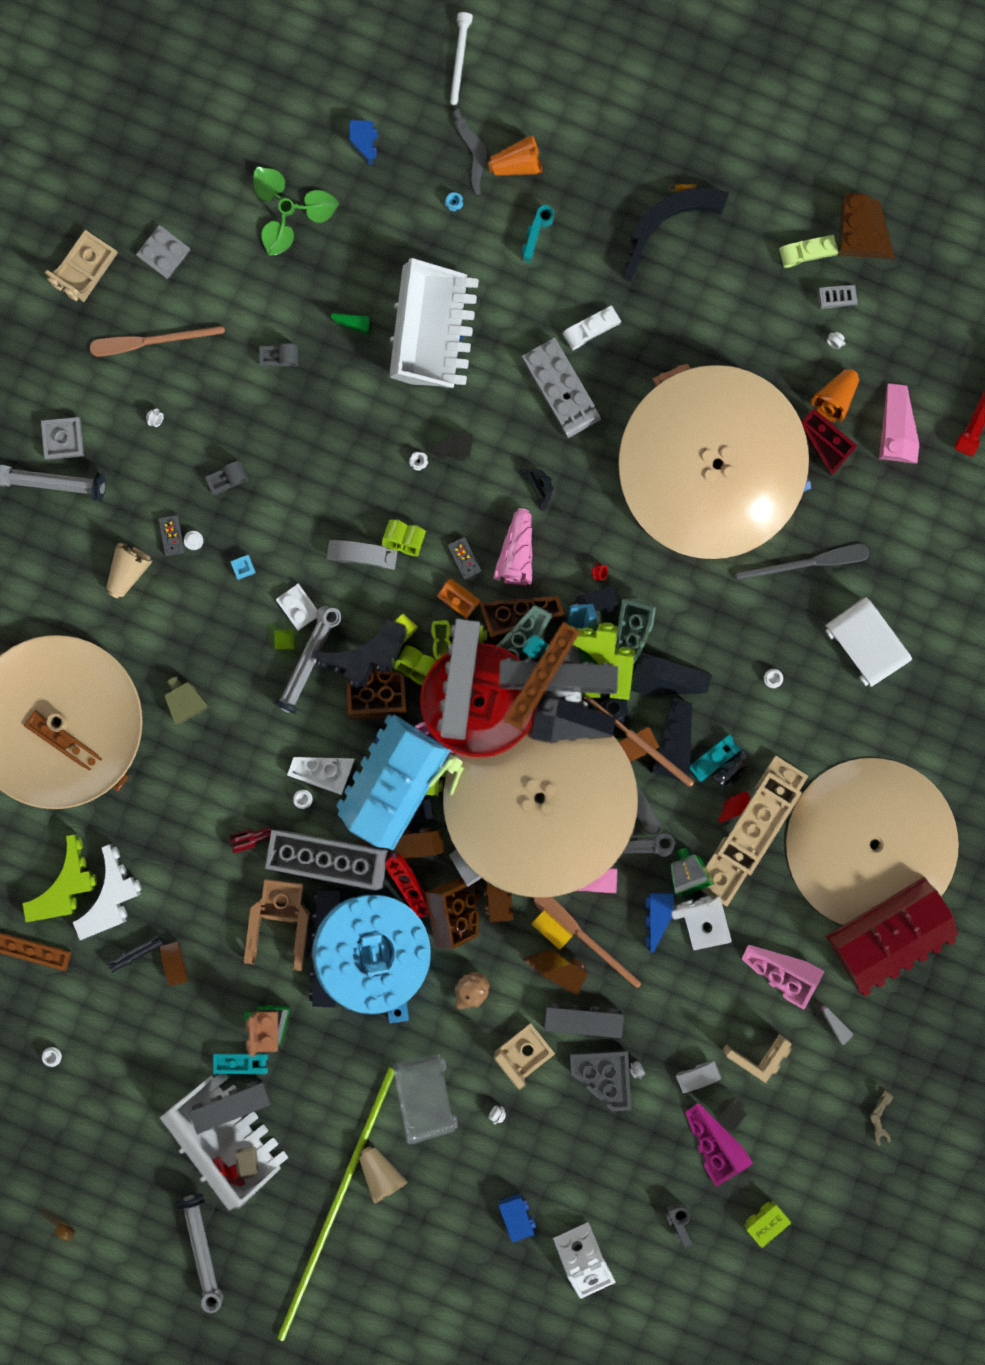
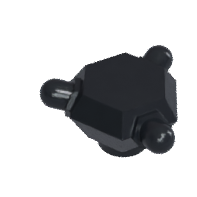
[588,694,628,728]

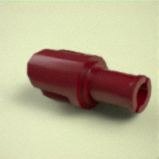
[229,827,271,854]

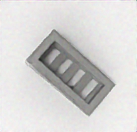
[817,285,858,310]
[820,1005,853,1045]

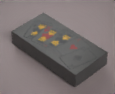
[159,515,185,557]
[448,537,481,580]

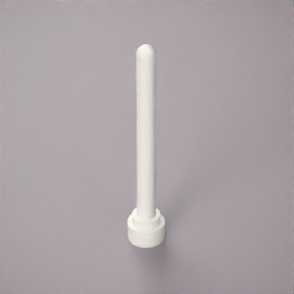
[450,12,473,105]

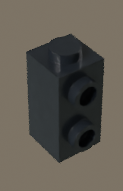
[573,586,618,615]

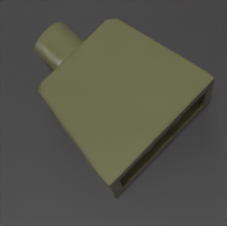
[165,676,210,725]

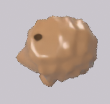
[455,972,490,1009]

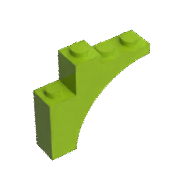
[559,623,635,700]
[23,834,97,922]

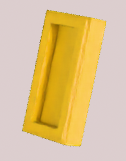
[531,909,573,950]

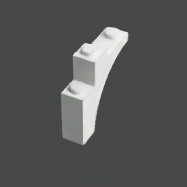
[73,844,142,940]

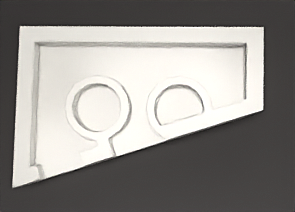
[287,757,355,795]

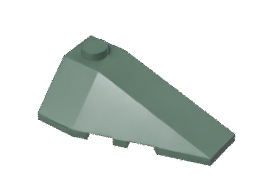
[616,598,656,668]
[497,605,552,662]

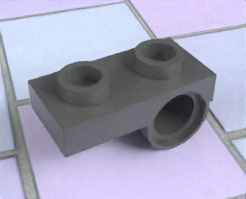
[259,344,299,367]
[205,461,249,495]
[666,1203,692,1247]

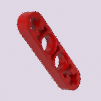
[385,853,429,918]

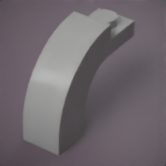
[326,540,397,570]

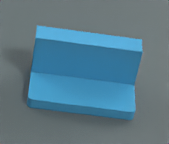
[568,604,597,631]

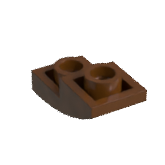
[160,942,189,987]

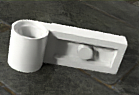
[562,306,621,350]

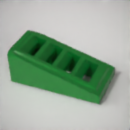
[331,313,371,335]

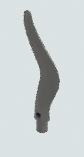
[452,109,487,195]

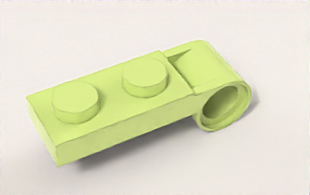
[779,235,839,268]

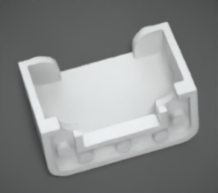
[825,597,912,687]

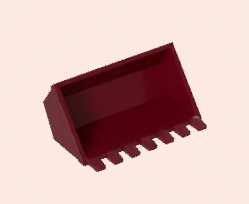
[825,877,958,997]

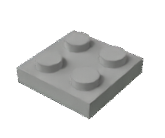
[136,225,190,279]
[41,417,84,460]

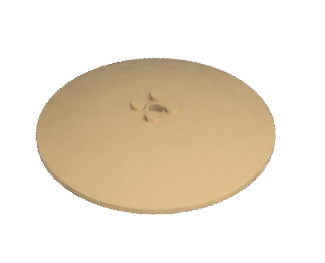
[618,365,809,559]
[443,703,638,897]

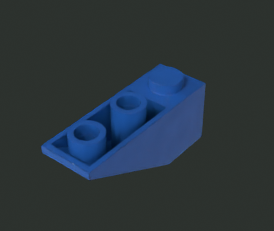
[645,893,674,953]

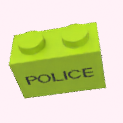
[744,1200,791,1248]

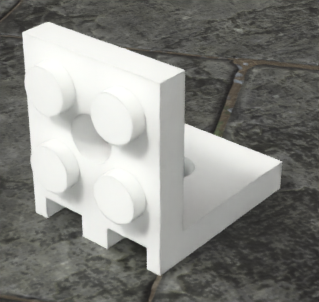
[671,896,732,950]
[553,1222,616,1299]

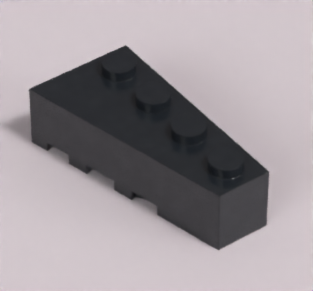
[651,698,692,781]

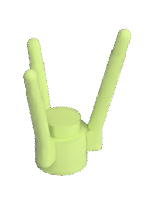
[428,754,464,795]

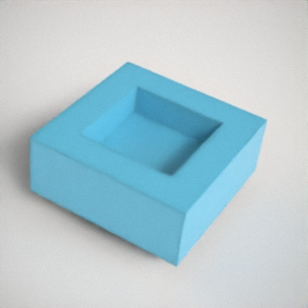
[231,555,256,580]

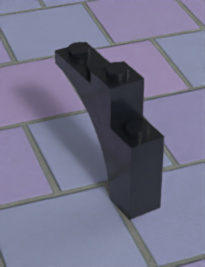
[311,619,408,688]

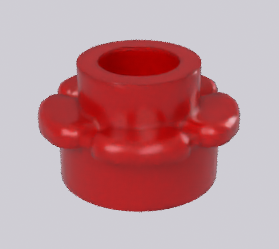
[591,563,608,581]

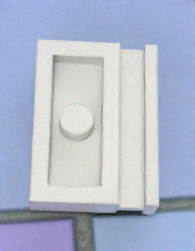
[276,584,318,631]

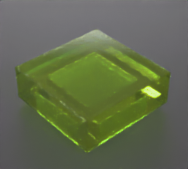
[274,630,295,650]

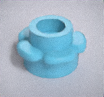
[445,193,463,211]

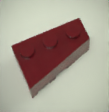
[801,409,858,476]

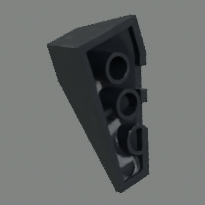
[631,652,712,695]
[532,695,616,743]

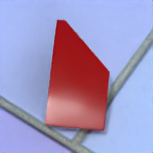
[718,791,751,823]
[212,1156,246,1187]

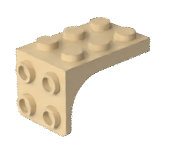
[45,230,118,303]

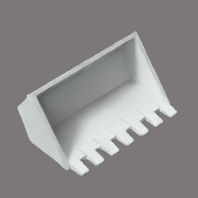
[389,258,479,388]
[160,1074,288,1210]

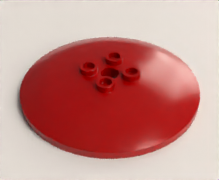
[420,643,537,758]

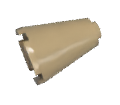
[106,543,153,598]
[359,1146,408,1204]

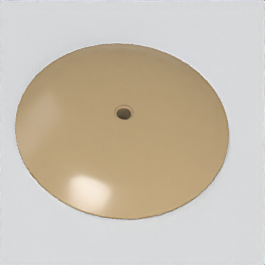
[0,635,143,809]
[786,758,959,925]

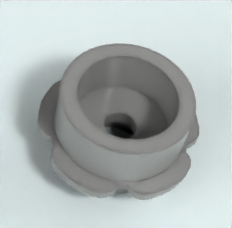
[629,1061,646,1079]

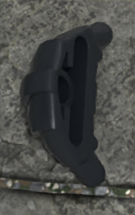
[519,469,554,511]
[712,750,747,788]

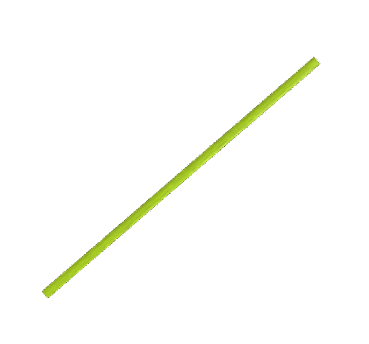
[277,1067,396,1341]

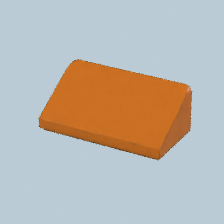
[437,578,480,619]

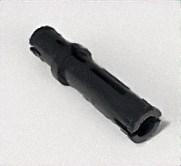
[107,934,164,973]

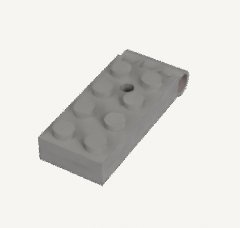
[522,338,601,438]

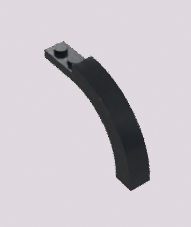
[622,188,729,282]

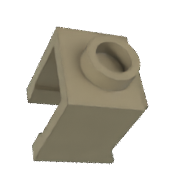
[234,1147,259,1179]

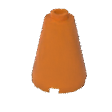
[488,136,542,176]
[811,369,859,423]

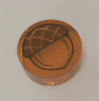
[54,1223,75,1241]

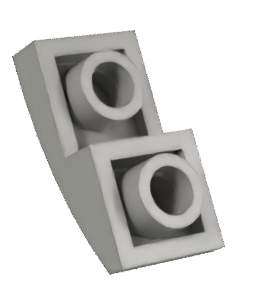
[449,850,482,886]
[676,1060,721,1093]

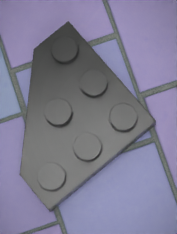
[570,1051,631,1111]

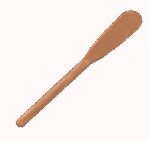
[90,326,225,357]
[584,696,694,787]
[534,897,641,987]

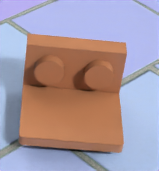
[246,1012,278,1057]

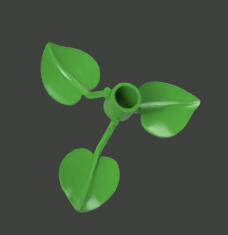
[254,167,339,256]

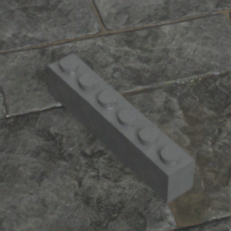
[499,658,618,694]

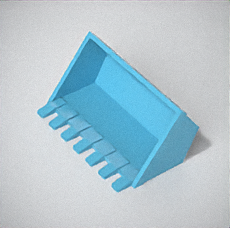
[337,714,450,850]

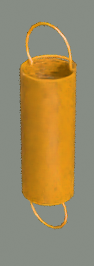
[670,184,702,192]

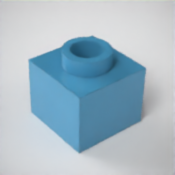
[388,1002,409,1023]

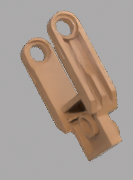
[244,879,310,971]

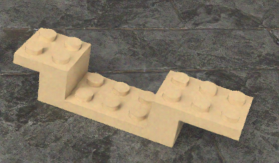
[701,756,808,906]

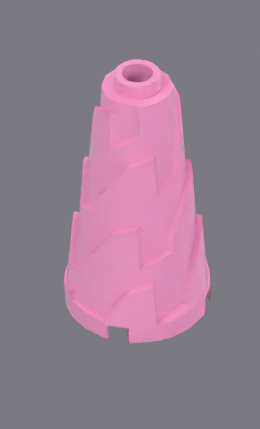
[494,509,532,585]

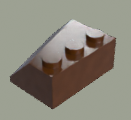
[838,193,895,259]
[346,667,407,720]
[425,878,481,950]
[524,949,588,994]

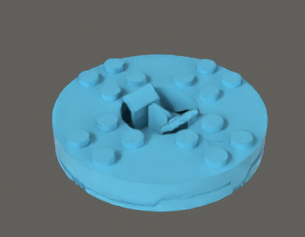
[312,895,431,1014]

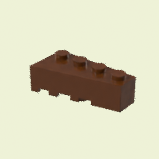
[479,596,564,643]
[358,828,444,858]
[483,882,513,922]

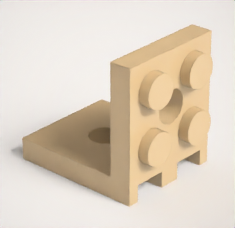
[495,1023,555,1090]
[722,1034,792,1083]

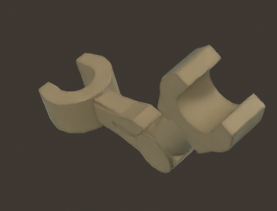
[870,1090,893,1146]

